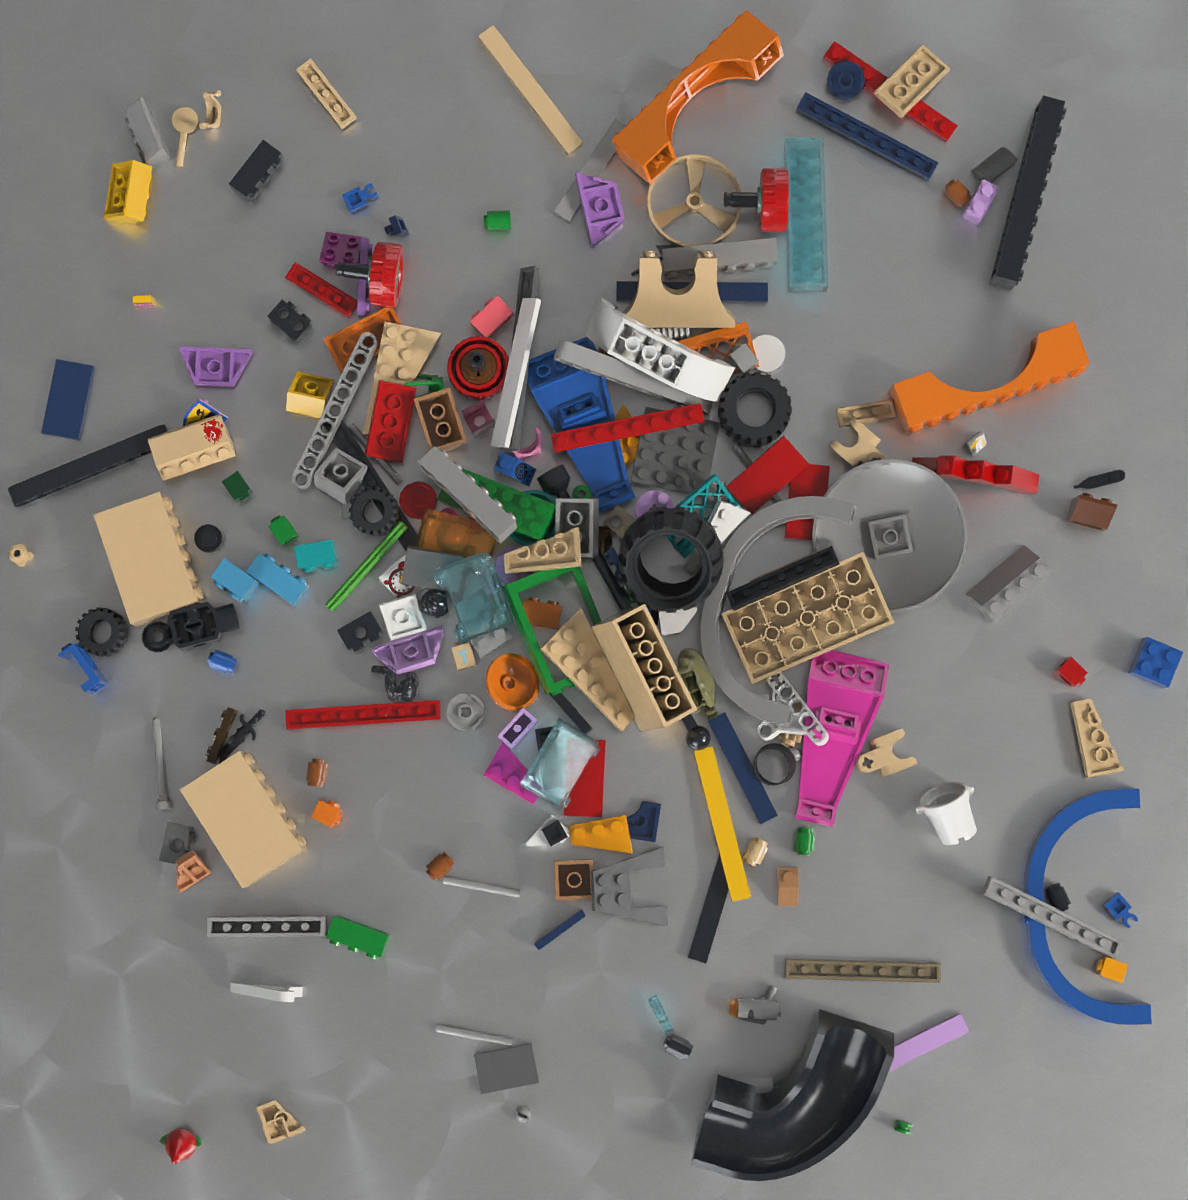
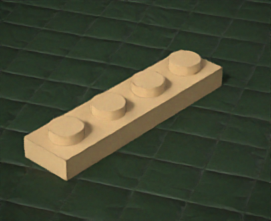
[296,58,357,129]

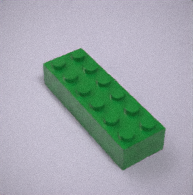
[437,468,556,542]

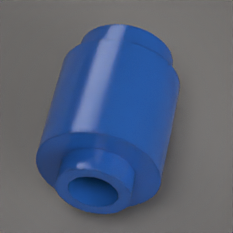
[207,650,237,674]

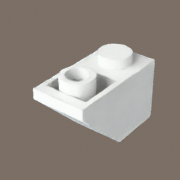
[658,607,697,636]

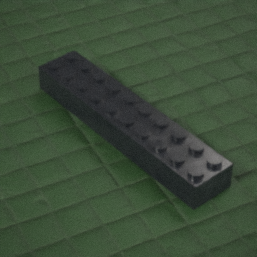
[989,95,1067,290]

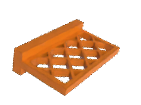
[677,321,759,375]

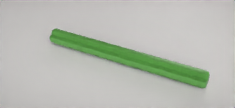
[325,521,407,611]

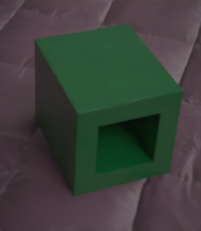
[222,471,253,503]

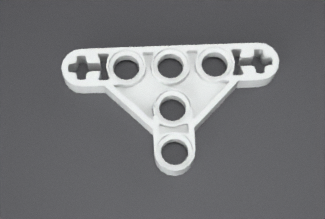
[757,672,829,746]
[230,982,303,1002]

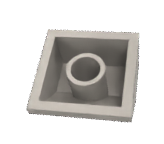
[313,448,368,505]

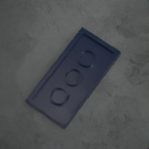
[41,359,95,441]

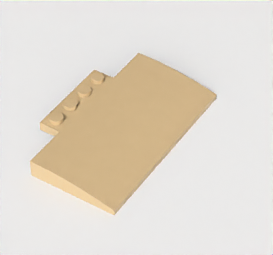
[721,550,895,684]

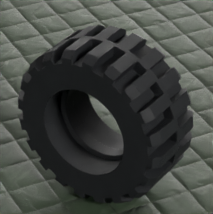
[718,372,792,447]

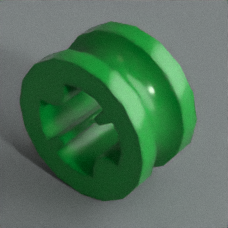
[894,1120,913,1135]

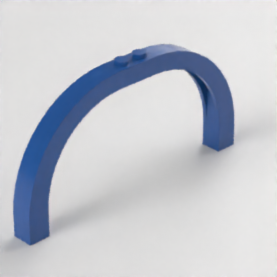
[1022,789,1152,1025]

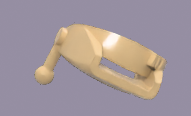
[199,90,222,129]

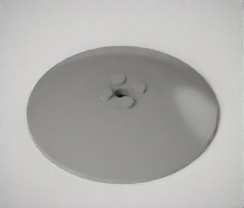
[812,459,968,613]

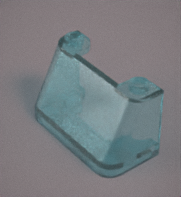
[433,552,513,644]
[520,718,600,810]

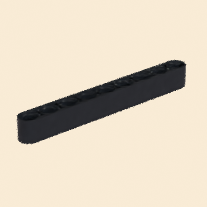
[8,424,168,507]

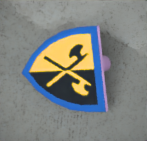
[183,399,228,426]

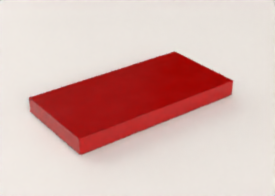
[364,380,417,463]
[726,435,809,515]
[784,464,830,541]
[564,738,606,817]

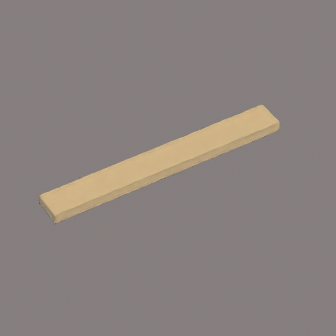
[478,25,583,155]

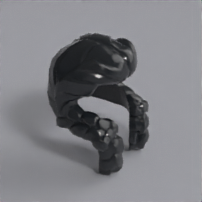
[371,665,419,703]

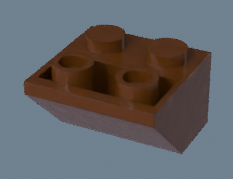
[1066,493,1117,531]

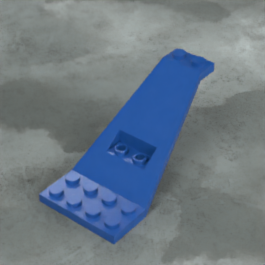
[527,337,636,512]

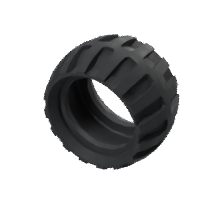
[618,506,724,613]

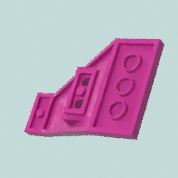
[795,650,889,827]

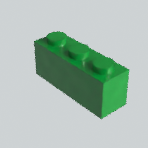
[326,915,390,959]

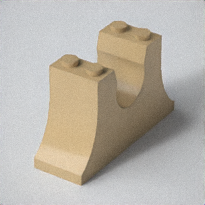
[622,250,735,328]

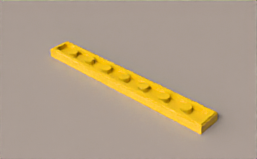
[694,746,751,902]

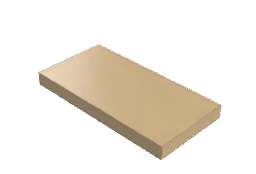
[874,44,950,119]

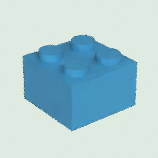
[210,558,261,602]

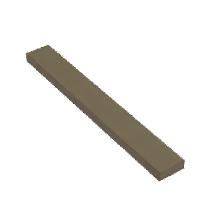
[785,958,941,983]

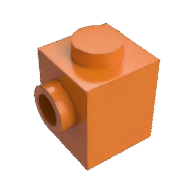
[311,800,343,827]

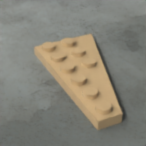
[363,322,441,435]
[540,608,635,731]

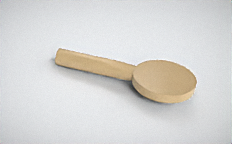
[172,107,199,168]

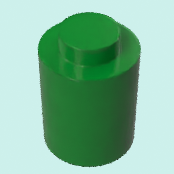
[484,210,511,230]

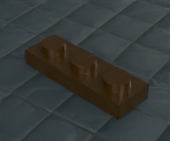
[205,707,238,764]

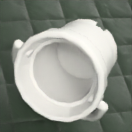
[916,782,977,845]

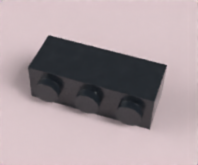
[229,140,283,202]

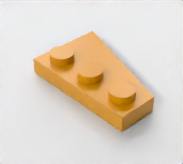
[569,815,633,853]

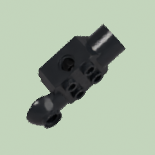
[142,602,240,653]

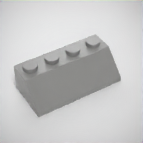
[966,545,1053,623]

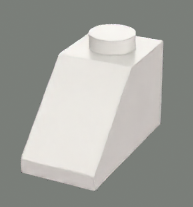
[526,815,569,846]

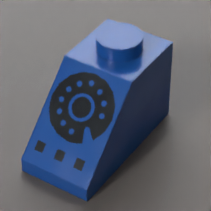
[493,452,536,487]

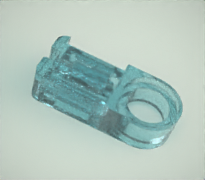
[648,995,674,1035]

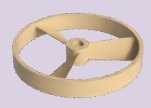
[647,154,741,247]

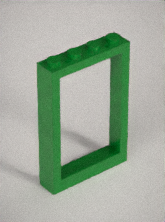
[502,567,601,696]

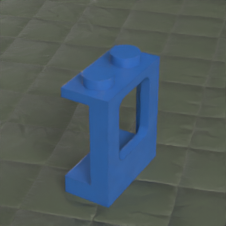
[58,643,109,694]

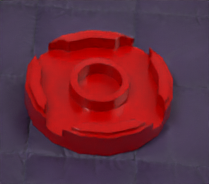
[399,481,438,520]

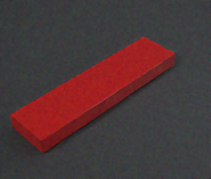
[285,262,357,318]

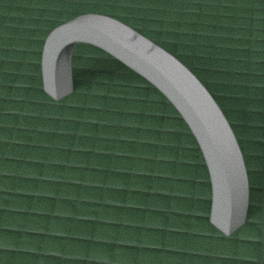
[700,496,857,728]

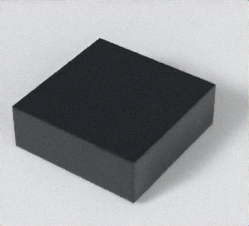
[541,820,568,846]

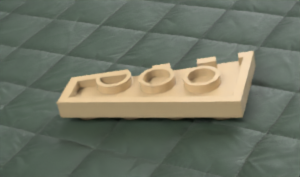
[504,527,582,574]
[1070,699,1124,778]

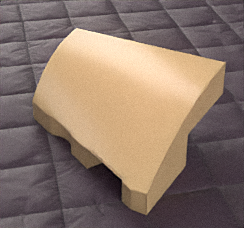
[255,1100,305,1145]

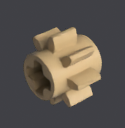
[777,733,802,748]

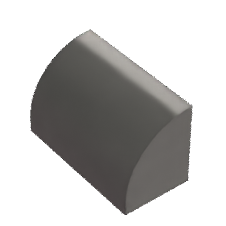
[971,147,1018,183]

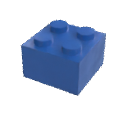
[1128,637,1183,688]

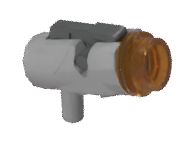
[729,985,781,1025]

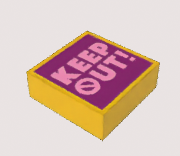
[133,295,155,307]

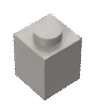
[729,343,759,376]

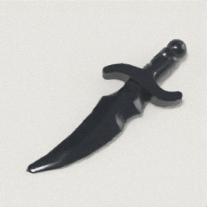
[219,709,265,764]

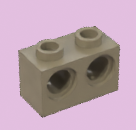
[603,505,636,543]

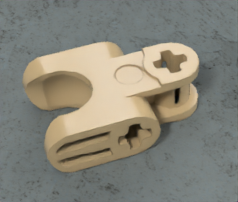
[829,417,886,468]
[855,729,917,777]

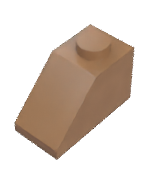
[777,867,799,906]

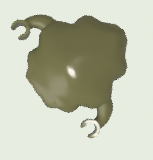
[677,648,718,719]

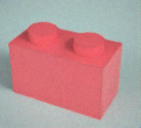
[470,296,514,338]

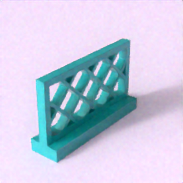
[665,474,741,559]

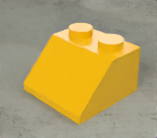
[286,371,334,418]

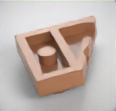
[176,850,212,893]

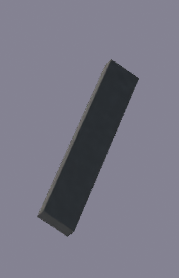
[726,546,840,611]
[687,854,729,963]

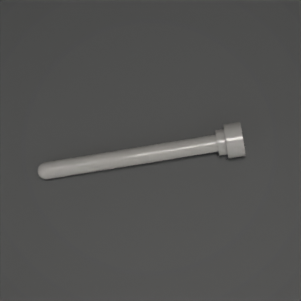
[152,717,172,810]

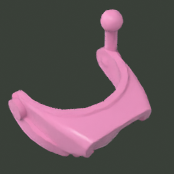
[512,426,542,460]

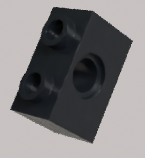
[337,611,383,652]

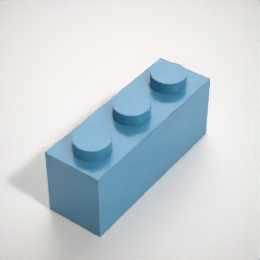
[246,553,309,606]

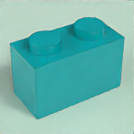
[294,539,338,573]

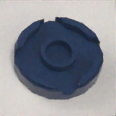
[827,61,865,99]

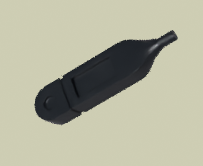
[1073,470,1125,490]

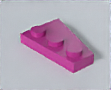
[484,742,543,804]

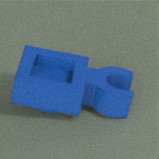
[342,183,378,213]
[1103,892,1138,928]

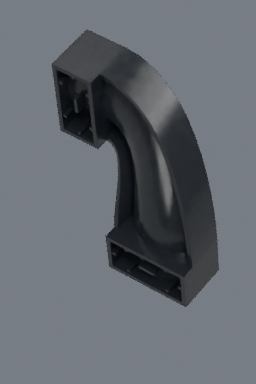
[691,1009,894,1181]

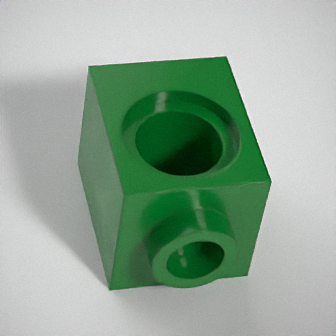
[268,515,299,547]

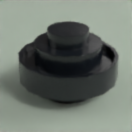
[194,524,223,553]

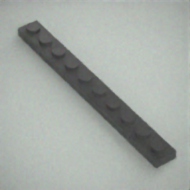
[500,266,540,452]

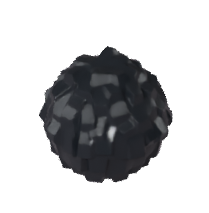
[419,589,448,619]

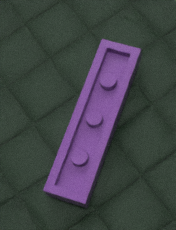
[357,238,373,317]

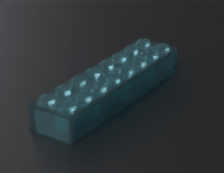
[784,137,828,293]

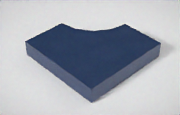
[627,801,661,842]

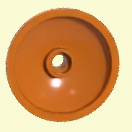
[486,653,539,711]

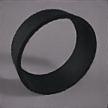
[753,743,796,786]

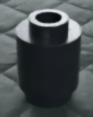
[1045,882,1071,911]
[663,1034,693,1059]

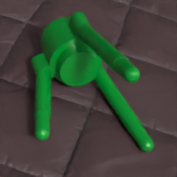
[405,373,444,398]

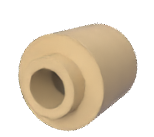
[743,837,768,867]

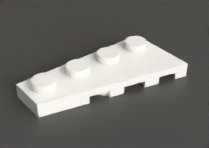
[685,500,751,573]

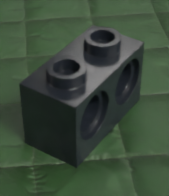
[267,299,313,344]

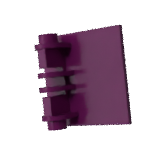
[319,232,363,267]

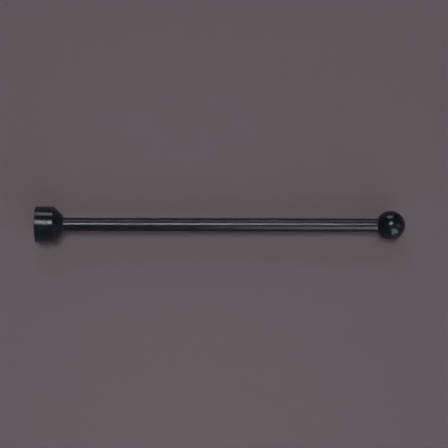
[537,464,711,751]

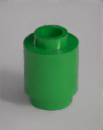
[572,485,591,498]
[794,827,815,855]

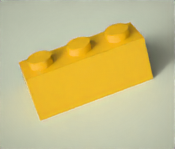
[103,160,152,223]

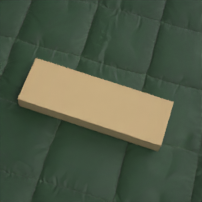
[836,399,896,428]

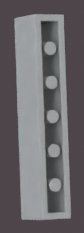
[662,238,778,278]
[418,446,517,544]
[207,916,327,937]

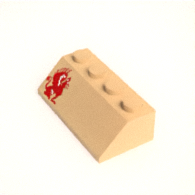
[148,414,236,481]

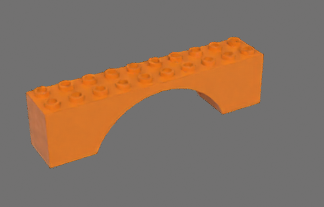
[612,10,783,184]
[889,321,1090,434]

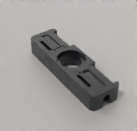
[549,693,593,735]

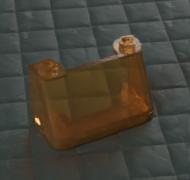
[415,509,497,576]

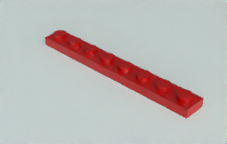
[823,41,958,142]
[550,403,705,453]
[285,700,441,730]

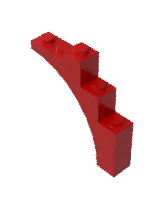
[912,456,1039,493]

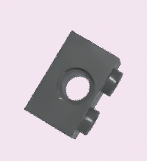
[159,822,195,864]

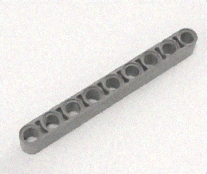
[292,332,378,490]
[554,340,713,415]

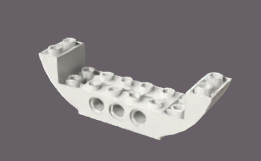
[585,298,735,402]

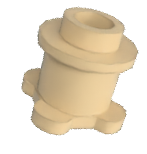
[8,544,33,567]

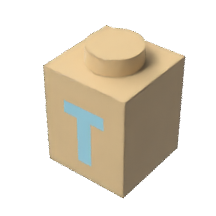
[451,640,477,671]

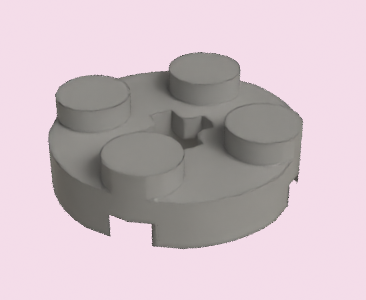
[447,693,485,731]

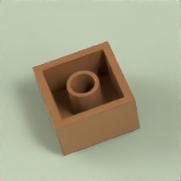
[554,859,593,900]

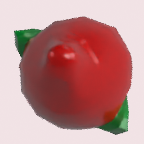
[159,1129,202,1164]

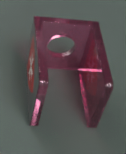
[461,399,495,438]

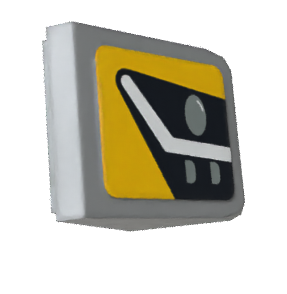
[964,431,986,456]

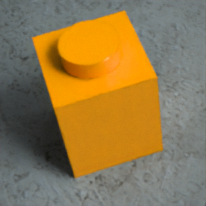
[1095,956,1128,983]

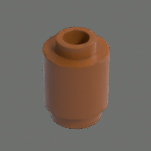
[944,179,972,207]
[306,759,327,787]
[426,852,454,880]

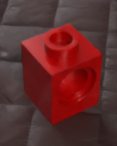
[1054,657,1088,687]

